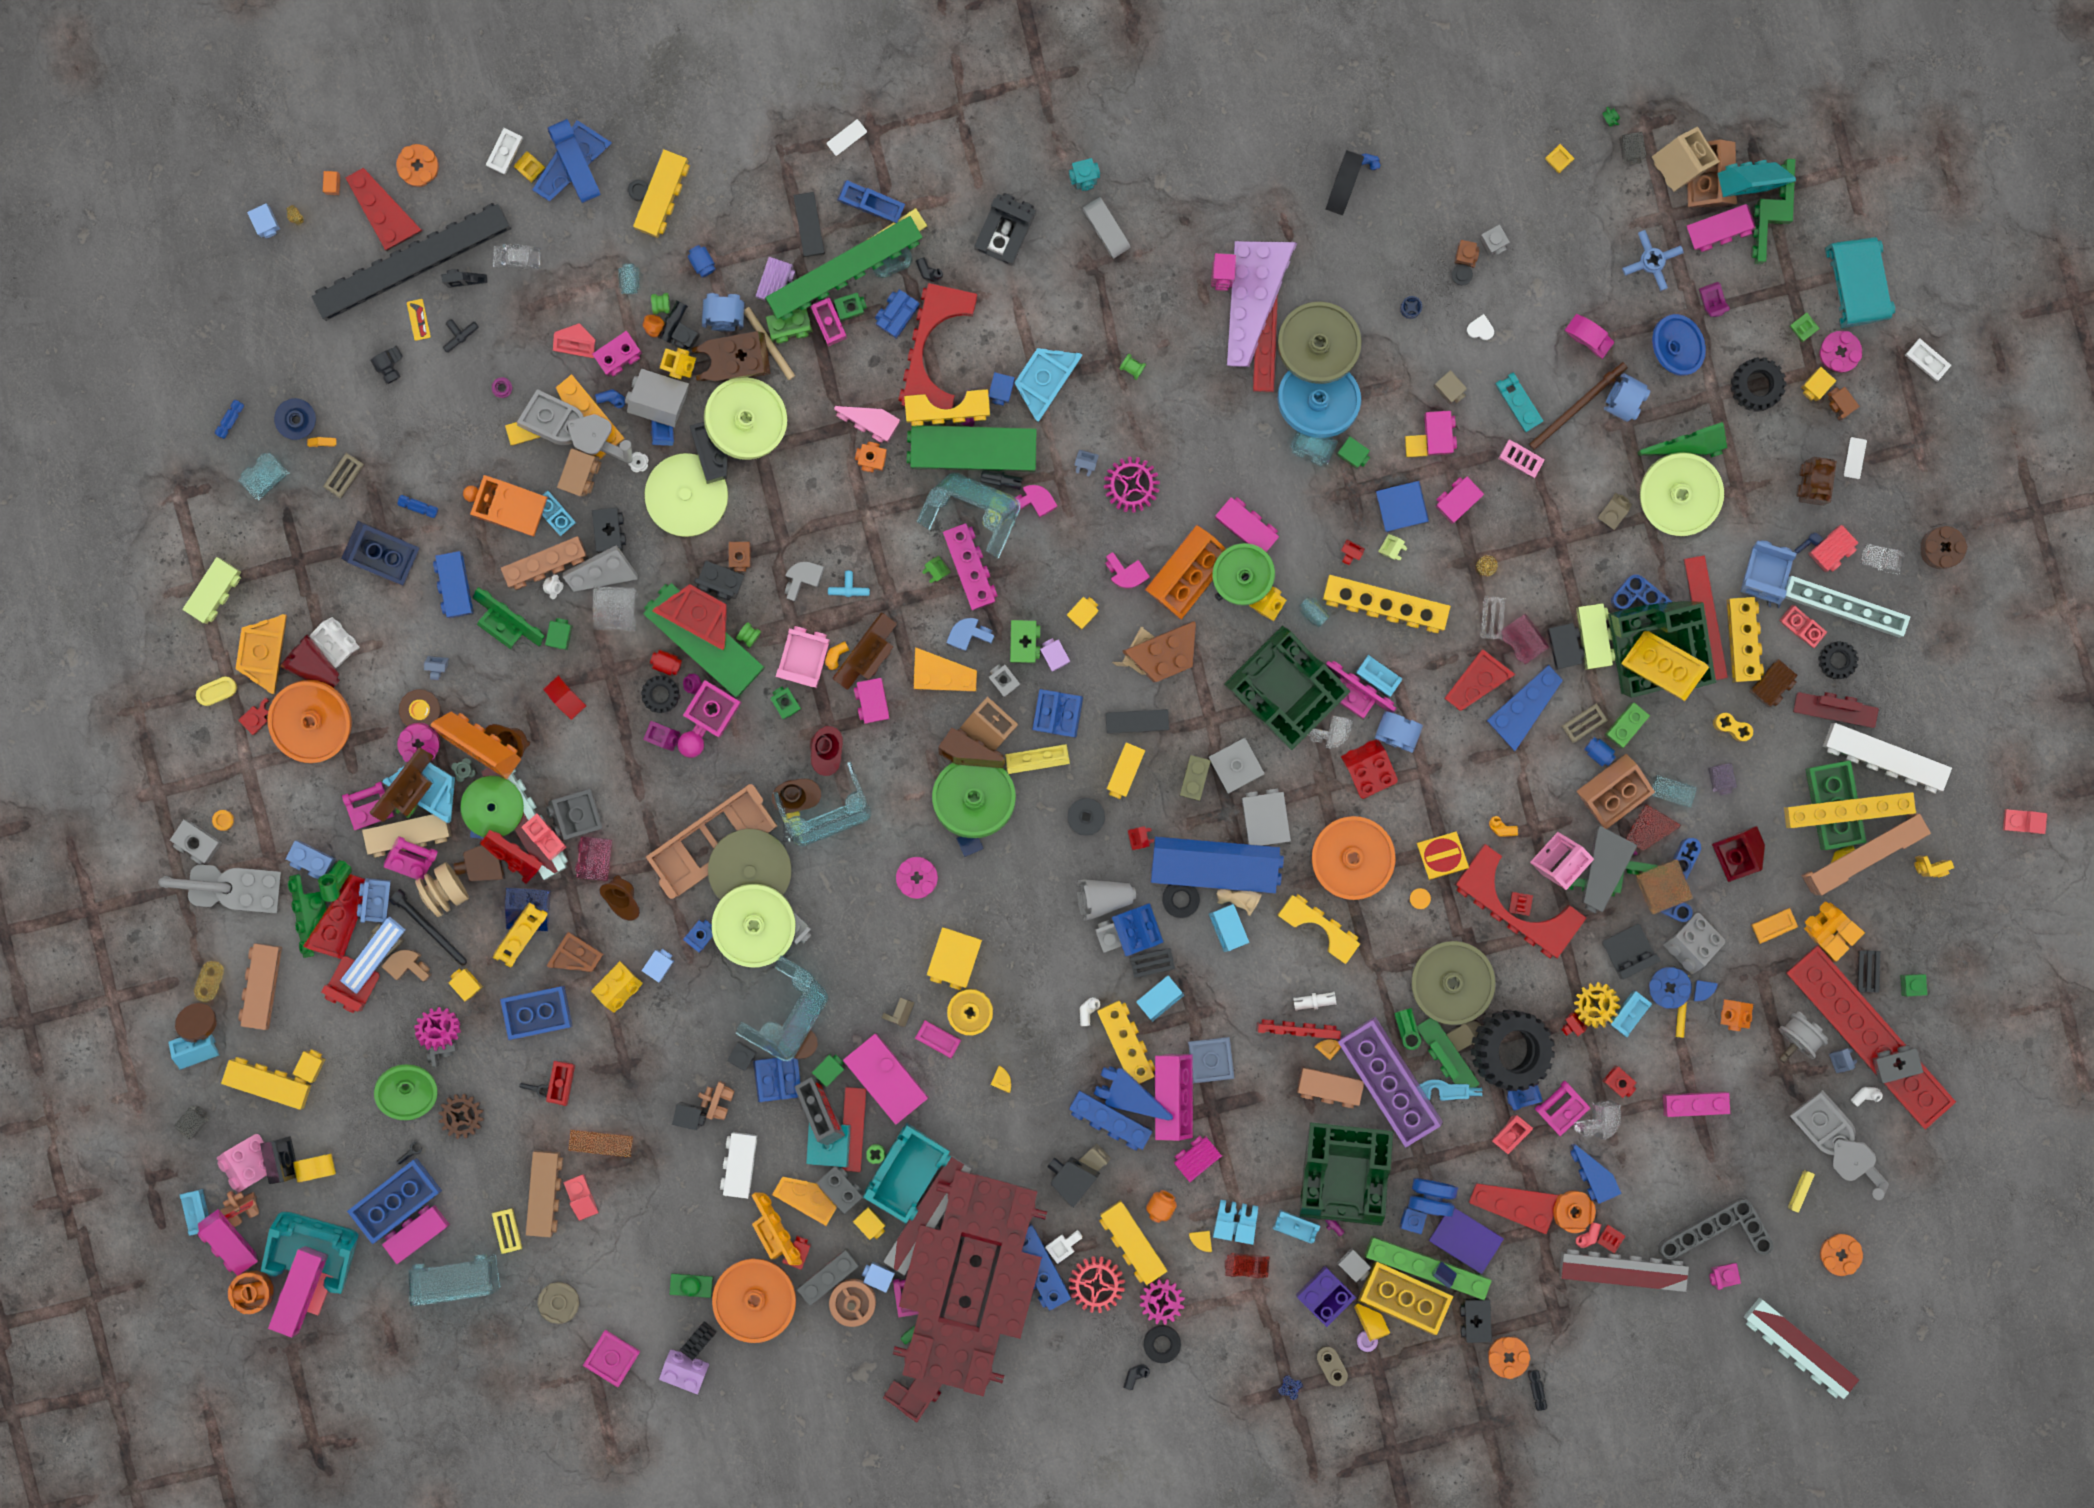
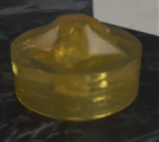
[286,205,304,226]
[1476,555,1498,576]

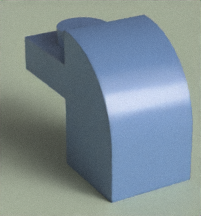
[946,618,995,651]

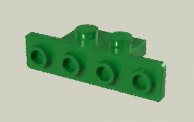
[473,587,545,649]
[288,874,326,958]
[1417,1017,1479,1088]

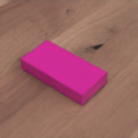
[915,1020,961,1058]

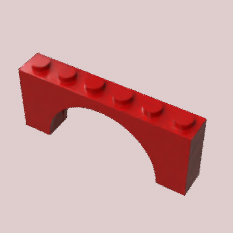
[898,283,978,410]
[1454,844,1586,959]

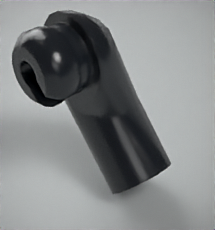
[1123,1364,1150,1390]

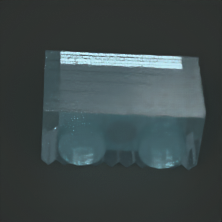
[1289,431,1338,467]

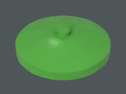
[932,763,1016,838]

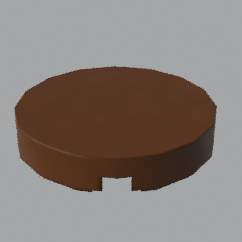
[175,1003,217,1043]

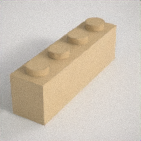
[362,814,452,858]

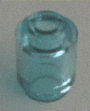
[618,264,640,294]
[1299,597,1330,628]

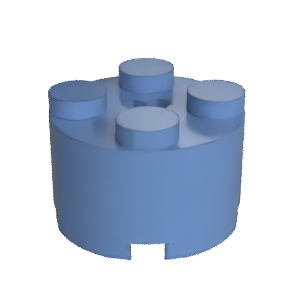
[702,293,744,331]
[1604,373,1650,422]
[1375,711,1423,753]

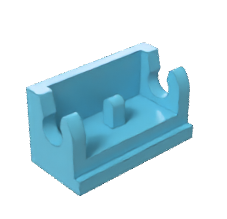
[1355,655,1402,697]
[1209,904,1249,952]
[1137,976,1184,1022]
[1608,990,1652,1037]
[168,1034,219,1069]
[179,1189,209,1236]
[1273,1210,1320,1244]

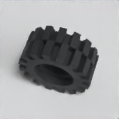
[1818,641,1859,679]
[641,676,680,713]
[680,1321,717,1361]

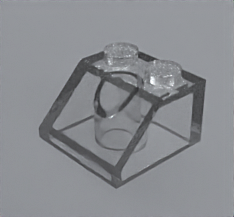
[593,586,638,631]

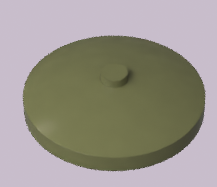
[1278,302,1361,384]
[708,828,791,900]
[1411,941,1495,1025]

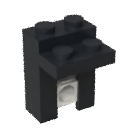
[974,193,1036,266]

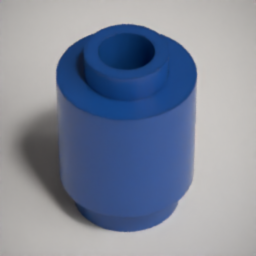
[687,245,716,278]
[1584,737,1616,767]

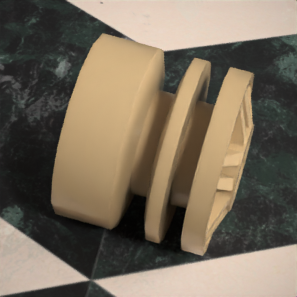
[415,862,469,917]

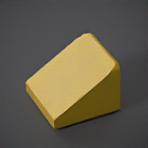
[513,151,545,183]

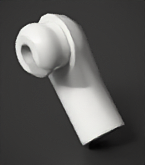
[1080,997,1101,1026]
[1850,1087,1883,1107]

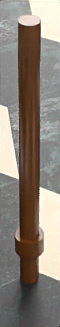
[1529,362,1628,450]

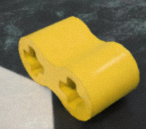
[1713,713,1753,742]
[293,1153,336,1183]

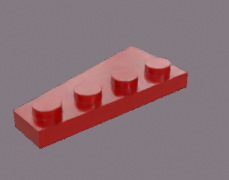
[345,168,422,251]
[303,874,365,959]
[1256,1019,1341,1039]
[1468,1183,1559,1234]

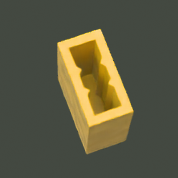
[1106,743,1145,799]
[927,927,982,990]

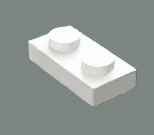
[486,128,523,175]
[1905,338,1951,382]

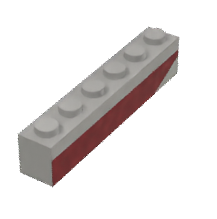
[883,1155,972,1275]
[1559,1249,1689,1292]

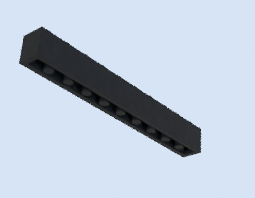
[311,203,511,321]

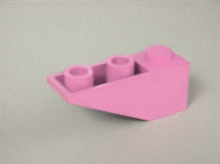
[834,406,901,444]

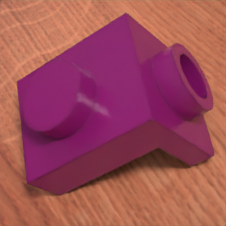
[1699,282,1730,317]

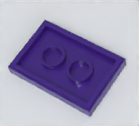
[1429,1207,1504,1274]

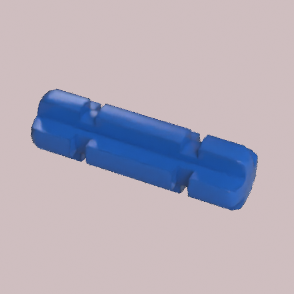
[215,400,244,439]
[397,495,438,518]

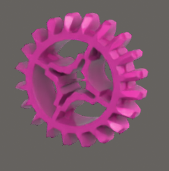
[1104,457,1160,513]

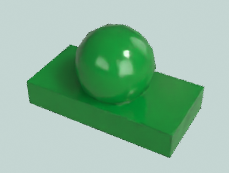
[669,1273,713,1298]

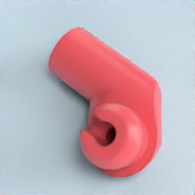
[1576,1222,1601,1248]

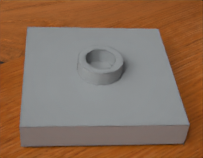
[1208,738,1265,793]

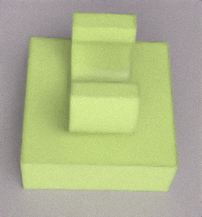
[1378,534,1407,560]

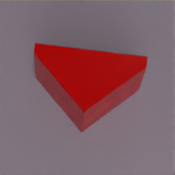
[543,675,586,720]

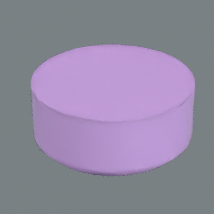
[1357,1330,1378,1352]

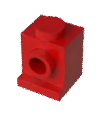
[1602,1065,1637,1098]
[782,1235,811,1270]

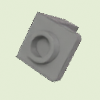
[793,913,812,944]
[1095,920,1122,953]

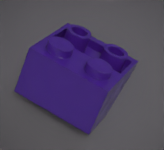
[1296,1266,1356,1327]

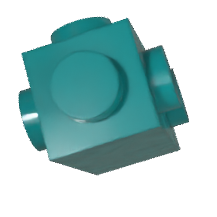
[1069,158,1100,191]

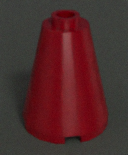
[280,634,340,688]

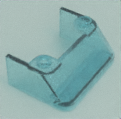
[916,473,1020,558]
[773,762,871,846]
[736,955,828,1061]
[408,1254,500,1306]

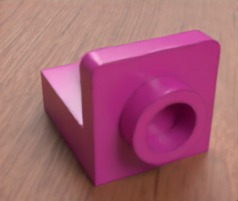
[1709,1262,1741,1290]

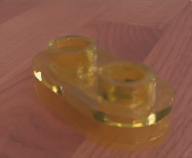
[194,961,224,1002]

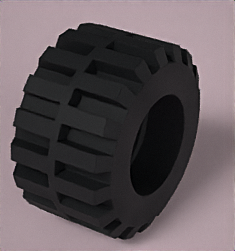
[1731,357,1786,412]

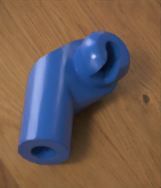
[1361,153,1381,170]
[595,389,625,408]

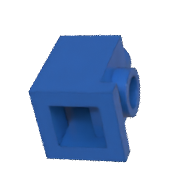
[683,919,713,953]

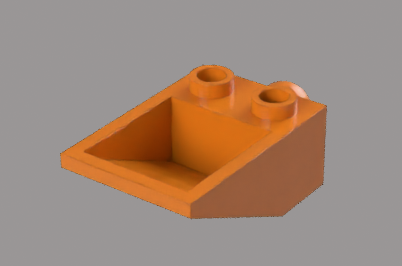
[463,475,547,537]

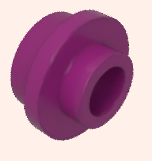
[491,377,513,398]
[683,673,702,694]

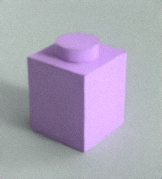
[1040,638,1070,672]

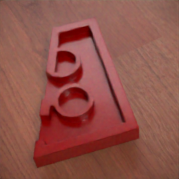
[1444,649,1516,711]
[480,830,542,884]

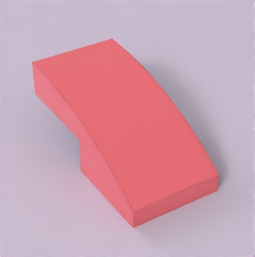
[521,814,566,861]

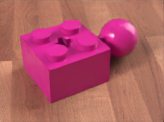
[678,680,742,758]

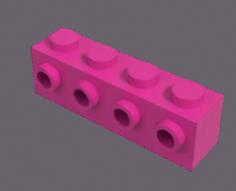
[943,523,998,611]

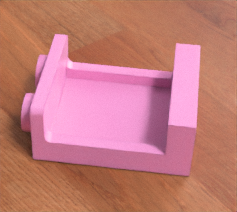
[776,626,830,688]

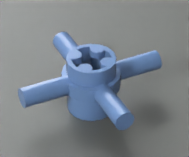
[1622,230,1683,291]

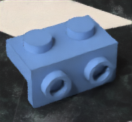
[357,878,391,923]

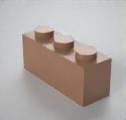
[1297,1067,1364,1109]

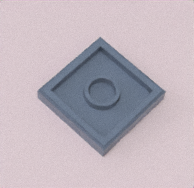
[1188,1037,1234,1083]

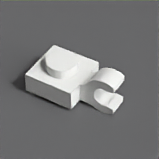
[1045,1230,1083,1264]

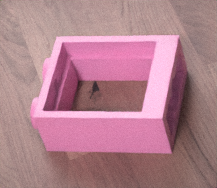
[1530,832,1594,890]

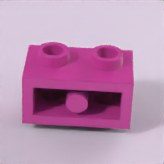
[592,331,642,377]

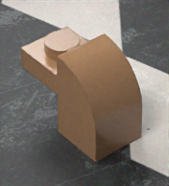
[381,950,432,982]

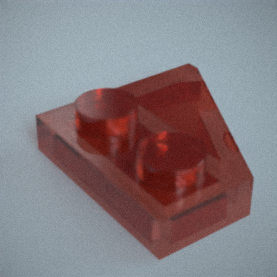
[1625,804,1681,851]

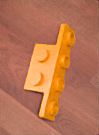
[752,1192,802,1265]

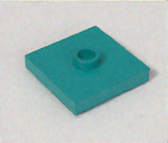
[806,1123,851,1167]

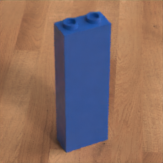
[1151,837,1284,893]

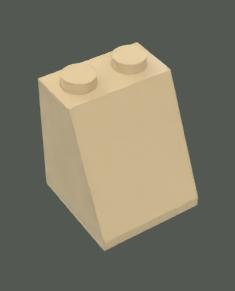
[1652,127,1720,192]

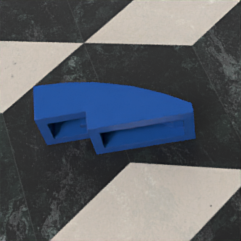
[837,180,905,223]

